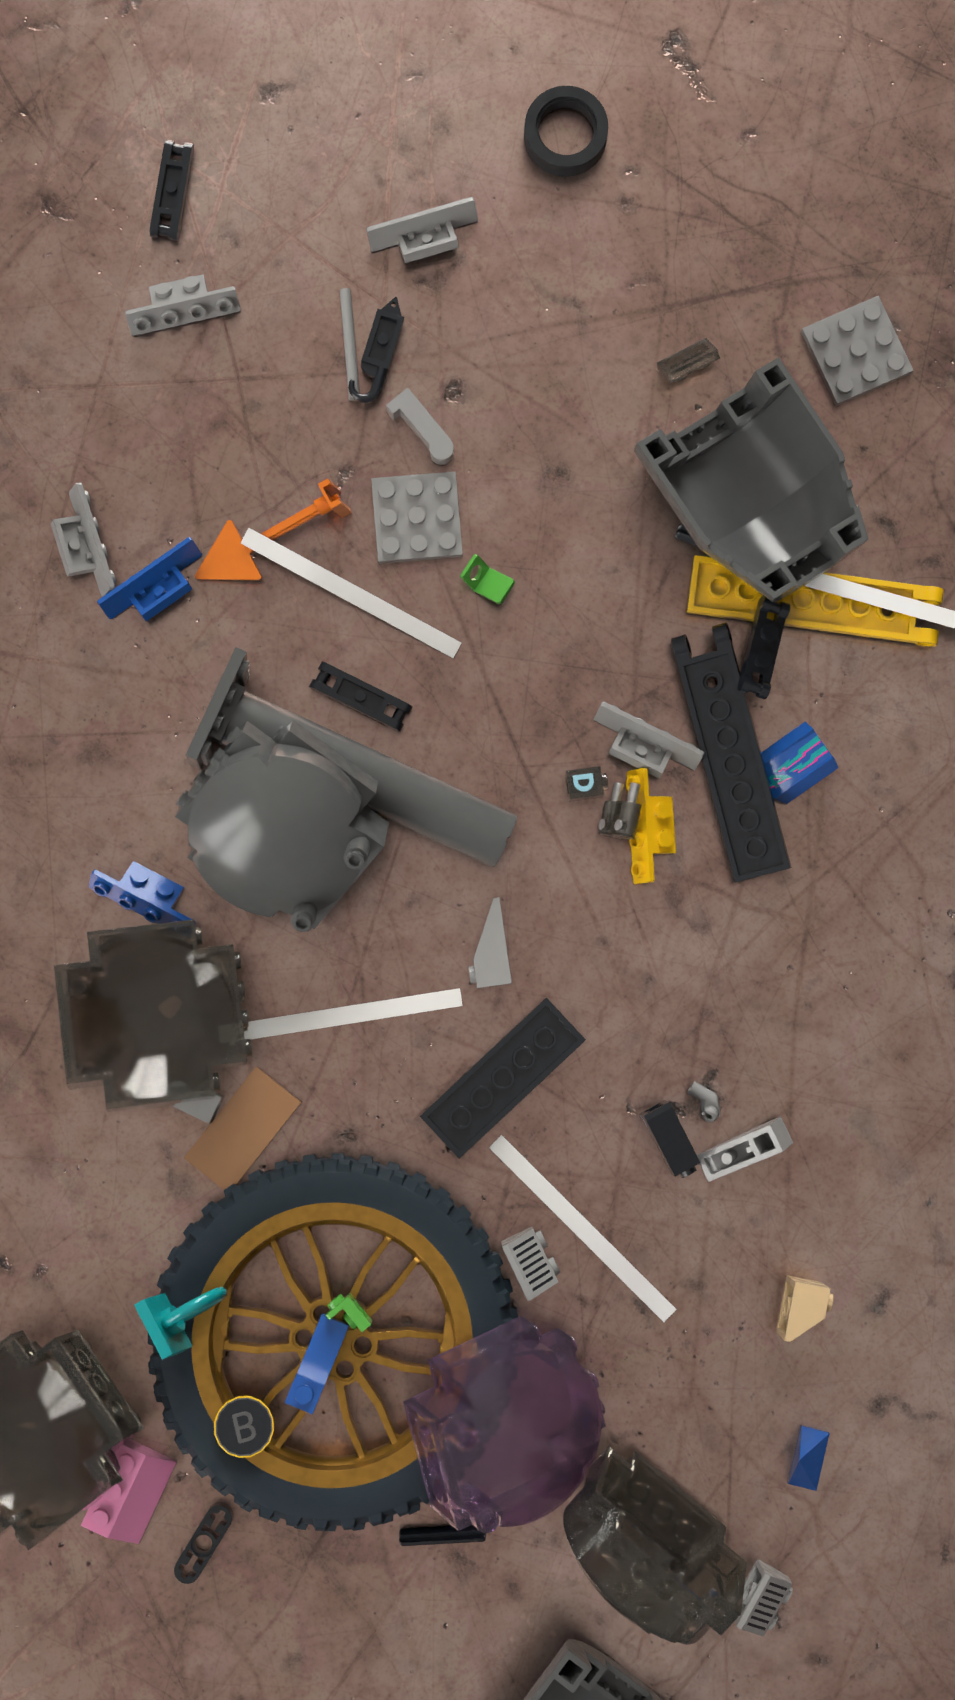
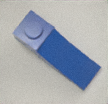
[285,1313,350,1414]

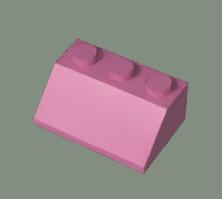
[81,1436,177,1544]

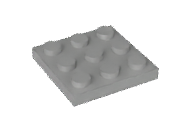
[801,295,914,407]
[371,471,463,564]

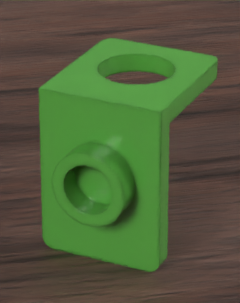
[460,554,515,604]

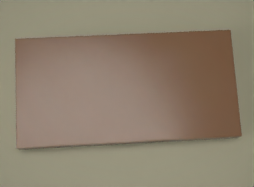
[184,1066,302,1190]

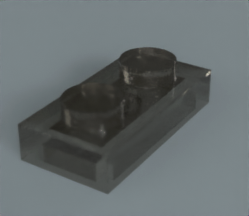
[657,338,720,383]

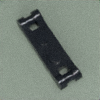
[150,139,194,241]
[737,595,790,700]
[309,661,413,732]

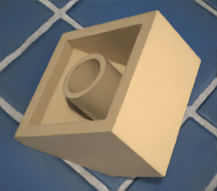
[776,1275,833,1342]

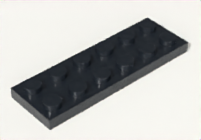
[420,998,586,1159]

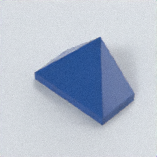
[787,1425,830,1491]

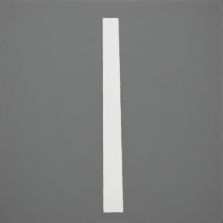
[241,528,461,658]
[805,574,955,628]
[219,988,463,1044]
[489,1135,677,1322]

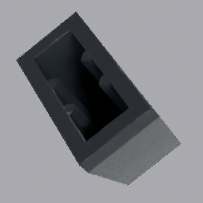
[639,1100,700,1178]

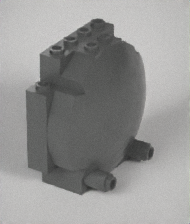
[175,720,389,932]

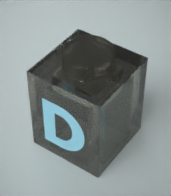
[565,766,608,802]

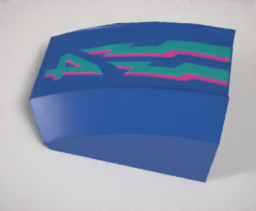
[761,722,838,804]

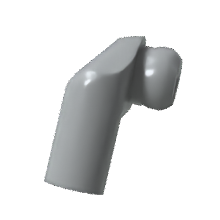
[687,1081,720,1122]

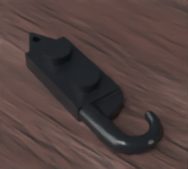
[348,297,404,403]

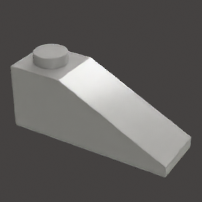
[468,897,512,989]
[697,1117,793,1182]

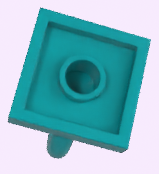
[134,1287,227,1360]

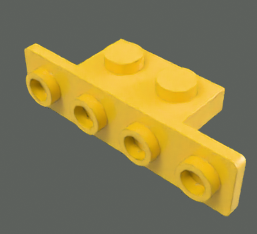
[626,768,676,884]

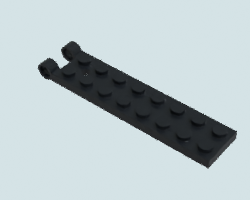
[671,622,792,883]

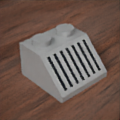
[501,1227,561,1301]
[729,1558,793,1636]

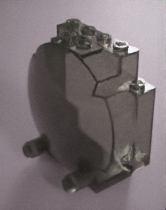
[54,920,252,1112]
[0,1330,144,1550]
[563,1446,747,1645]

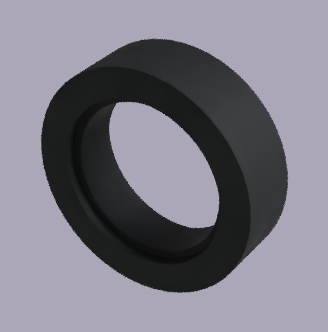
[524,86,608,177]

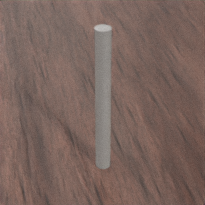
[340,288,359,401]

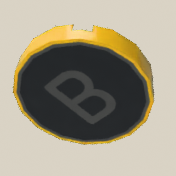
[214,1396,274,1458]

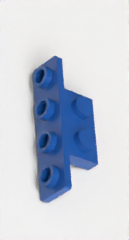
[97,537,202,621]
[89,861,196,939]

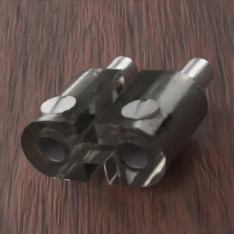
[598,782,642,839]

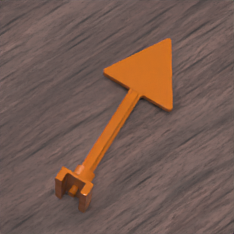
[195,478,352,580]

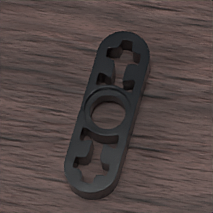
[174,1502,233,1584]

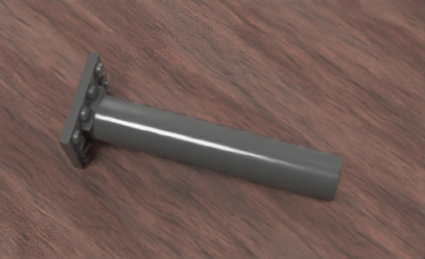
[186,647,518,867]

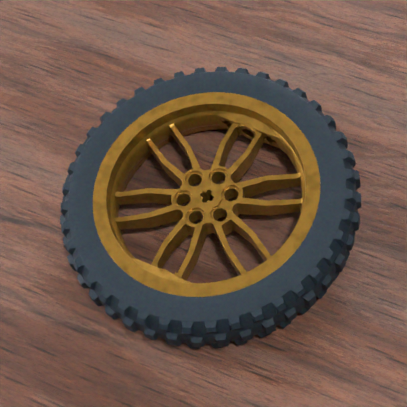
[148,1153,520,1531]

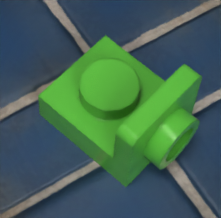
[325,1293,373,1332]

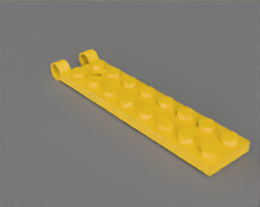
[686,555,944,647]

